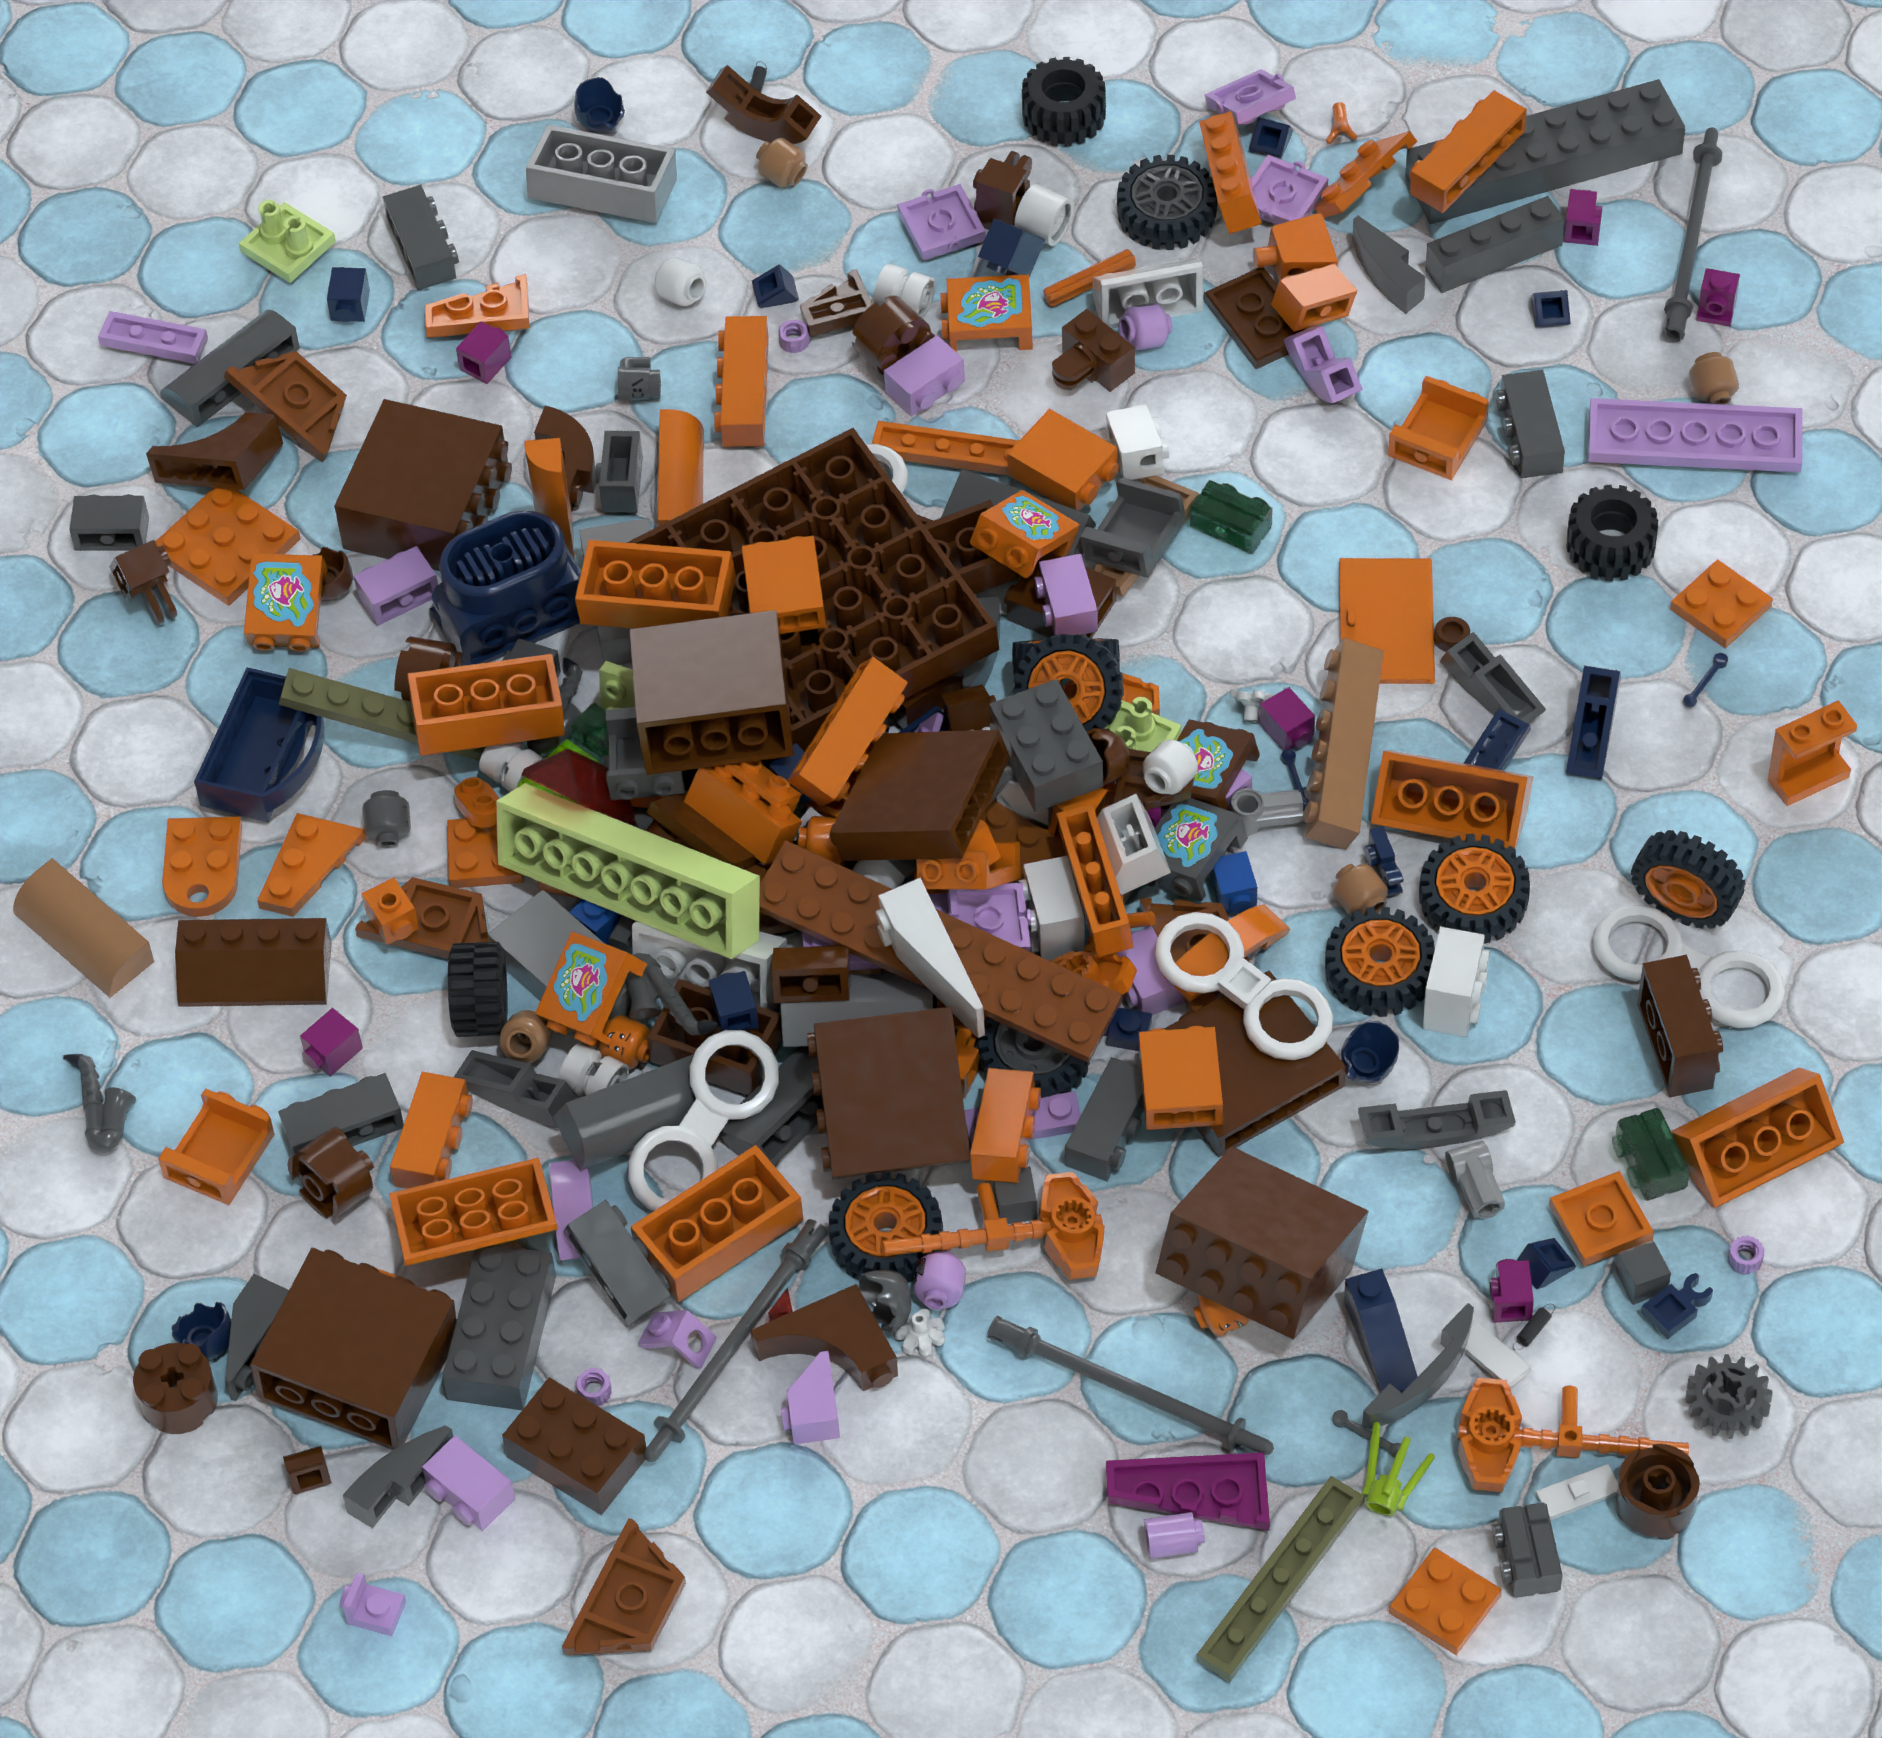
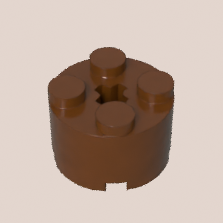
[852,295,935,376]
[394,636,464,701]
[287,1126,374,1219]
[133,1343,218,1434]
[1616,1444,1700,1540]

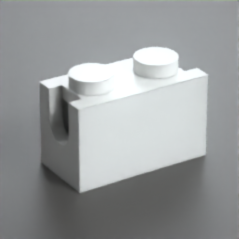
[1106,404,1169,480]

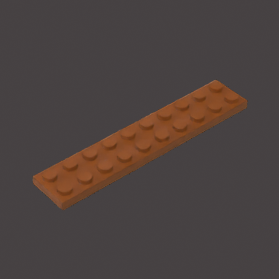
[759,840,1122,1063]

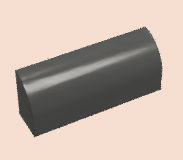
[160,310,300,427]
[941,469,1096,557]
[719,1046,823,1165]
[553,1055,707,1171]

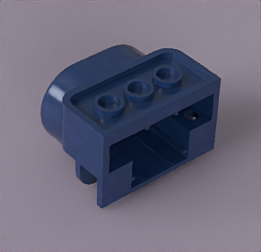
[429,511,581,666]

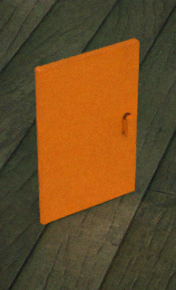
[1339,558,1435,684]

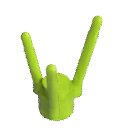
[1361,1422,1435,1516]

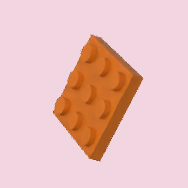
[155,488,301,606]

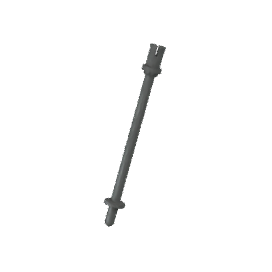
[1662,127,1723,342]
[643,1219,828,1462]
[987,1316,1274,1455]

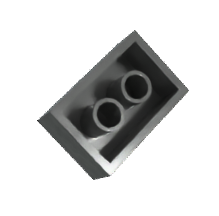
[989,679,1103,812]

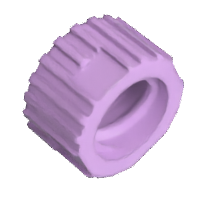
[779,319,810,353]
[1728,1236,1764,1275]
[576,1368,612,1406]

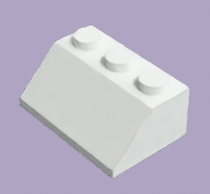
[1093,258,1203,328]

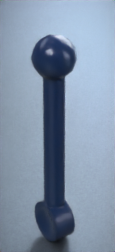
[1683,653,1728,708]
[1281,749,1310,812]

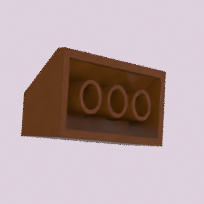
[175,918,332,1007]

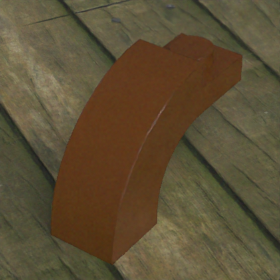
[706,65,822,144]
[534,406,596,513]

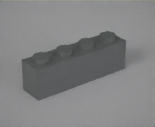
[1425,196,1565,293]

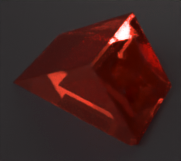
[768,1287,793,1322]

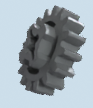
[1685,1354,1773,1439]

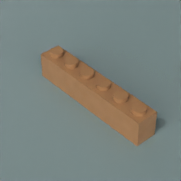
[1303,638,1384,850]

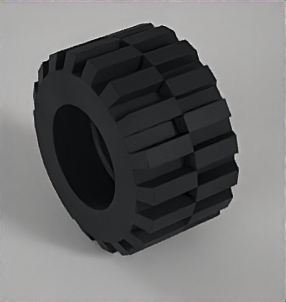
[1021,57,1106,147]
[1566,484,1659,581]
[448,941,508,1037]

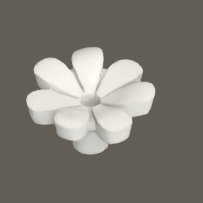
[1230,689,1274,721]
[894,1309,945,1356]

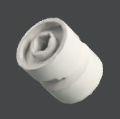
[873,263,935,318]
[479,742,549,792]
[558,1042,629,1096]

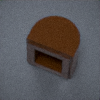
[283,1445,332,1494]

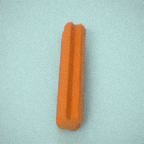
[1043,249,1136,307]

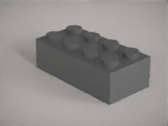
[442,1245,556,1410]

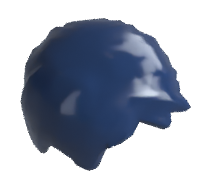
[574,77,625,133]
[1341,1020,1399,1083]
[171,1302,231,1360]

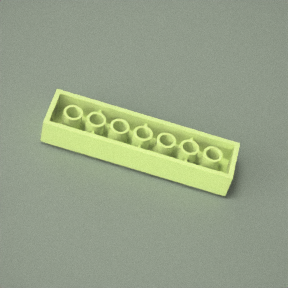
[496,783,760,959]

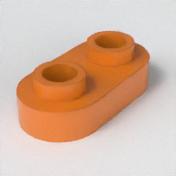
[454,777,500,828]

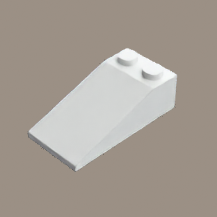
[875,878,985,1038]
[632,922,787,1012]

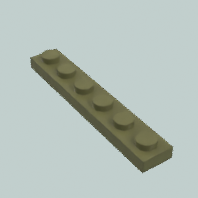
[279,668,486,761]
[1197,1476,1364,1682]

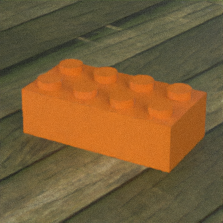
[575,540,736,629]
[407,654,565,756]
[630,1145,803,1303]

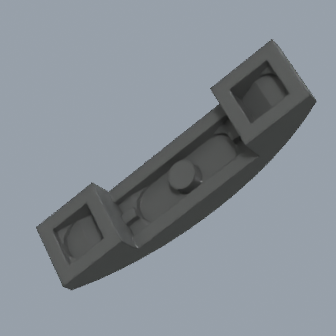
[1358,1090,1516,1149]
[1362,1303,1474,1429]

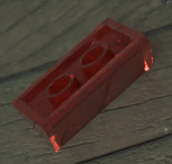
[521,748,636,826]

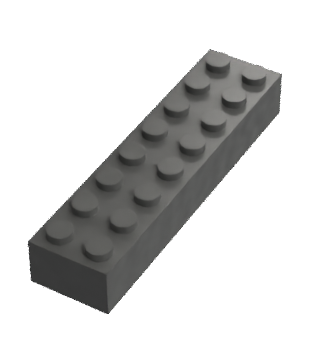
[1405,79,1685,225]

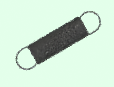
[750,61,767,92]
[1513,1304,1555,1350]

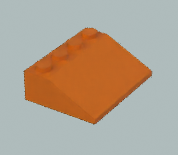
[389,1157,558,1266]

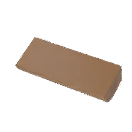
[13,858,154,998]

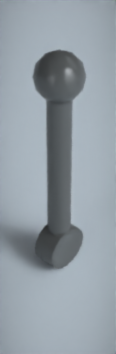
[1333,1410,1401,1458]

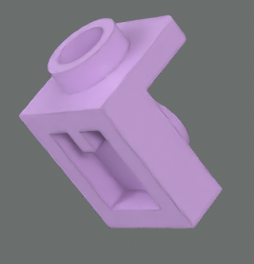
[340,1573,406,1636]

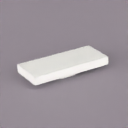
[1464,1322,1532,1388]
[1535,1464,1620,1520]

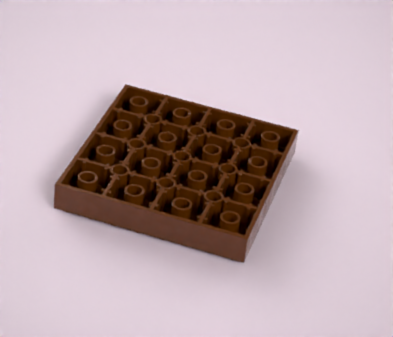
[627,428,1000,768]

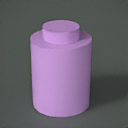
[1144,1512,1205,1559]

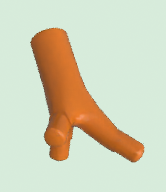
[1326,102,1358,144]

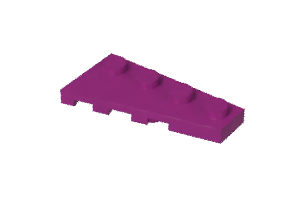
[1106,1452,1270,1531]

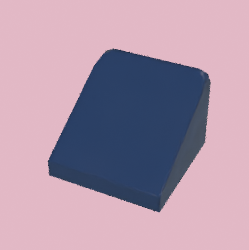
[1249,117,1293,159]
[752,264,799,309]
[1530,290,1571,328]
[1517,1238,1576,1289]

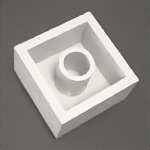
[1018,856,1085,960]
[1423,927,1490,1037]

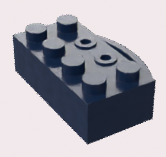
[194,667,325,822]

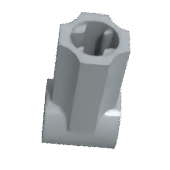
[1230,788,1304,836]
[1445,1141,1505,1220]

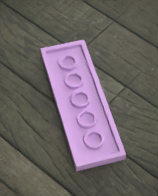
[1588,398,1802,472]

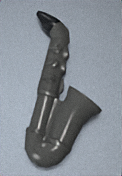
[527,657,589,757]
[625,953,720,1036]
[63,1054,136,1153]

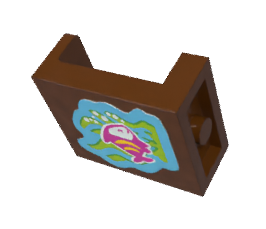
[1160,719,1260,811]

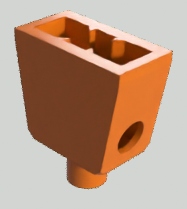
[1253,213,1338,282]

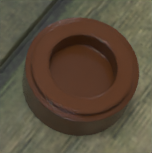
[1434,617,1470,652]

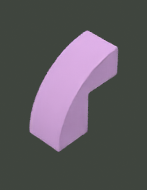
[1283,326,1363,404]
[550,1160,593,1261]

